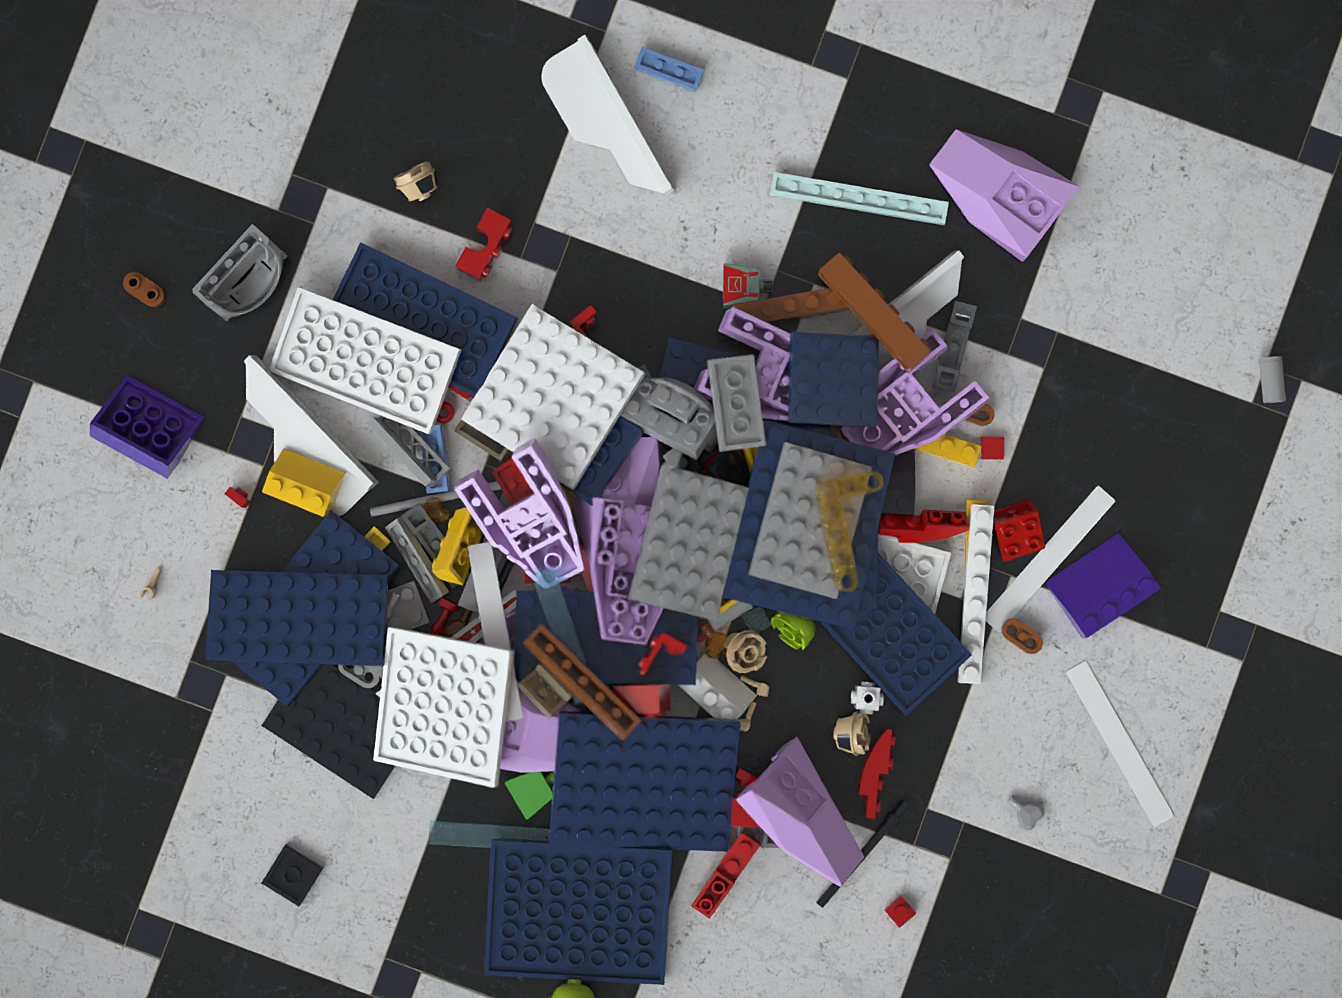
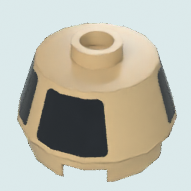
[394,161,438,201]
[723,630,767,673]
[834,711,871,756]

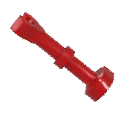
[430,597,460,636]

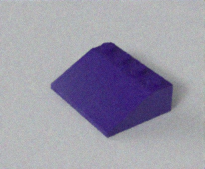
[90,375,204,479]
[1044,533,1161,638]

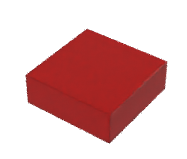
[981,437,1004,460]

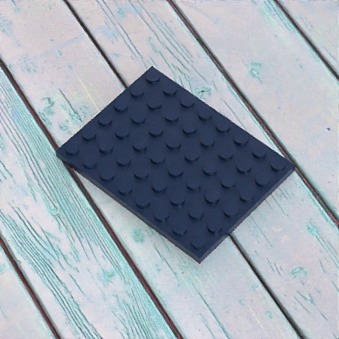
[722,420,895,629]
[548,711,740,852]
[484,839,672,985]

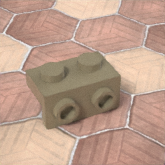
[518,662,573,719]

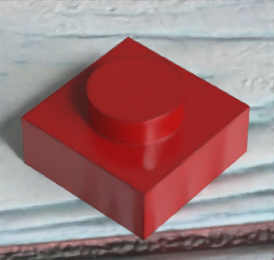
[224,487,251,509]
[884,896,916,928]

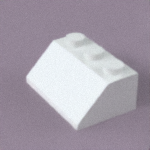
[678,651,757,719]

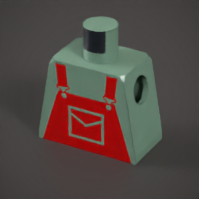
[723,263,772,308]

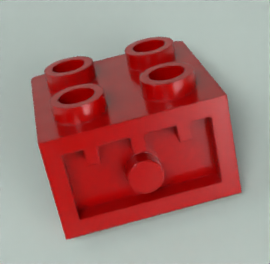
[570,305,598,339]
[491,458,535,506]
[993,499,1045,562]
[639,632,688,675]

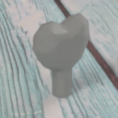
[1008,795,1044,830]

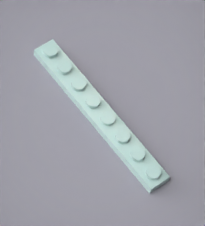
[770,172,949,225]

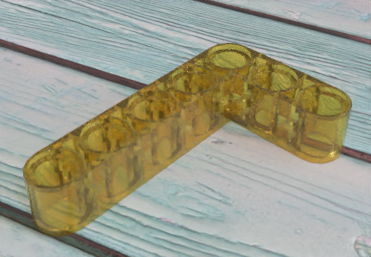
[815,471,883,592]

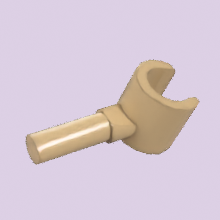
[140,569,161,600]
[740,675,770,697]
[738,702,757,732]

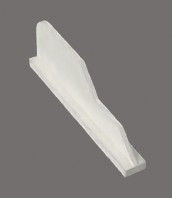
[542,35,675,195]
[851,250,964,372]
[243,355,378,516]

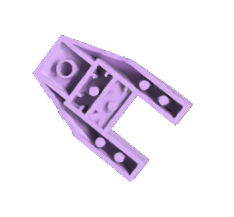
[694,307,822,425]
[841,329,990,455]
[454,438,585,590]

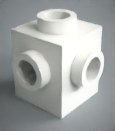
[851,682,884,714]

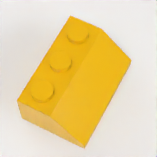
[262,448,346,517]
[432,507,483,585]

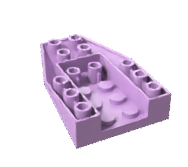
[929,129,1080,262]
[572,437,663,567]
[591,498,663,645]
[500,680,582,772]
[736,736,864,886]

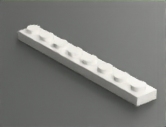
[957,504,994,684]

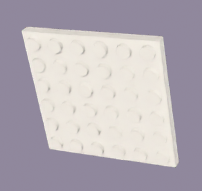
[461,304,645,490]
[374,627,514,787]

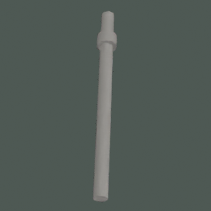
[370,481,501,517]

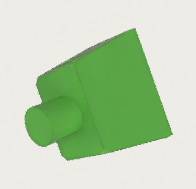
[505,771,554,820]

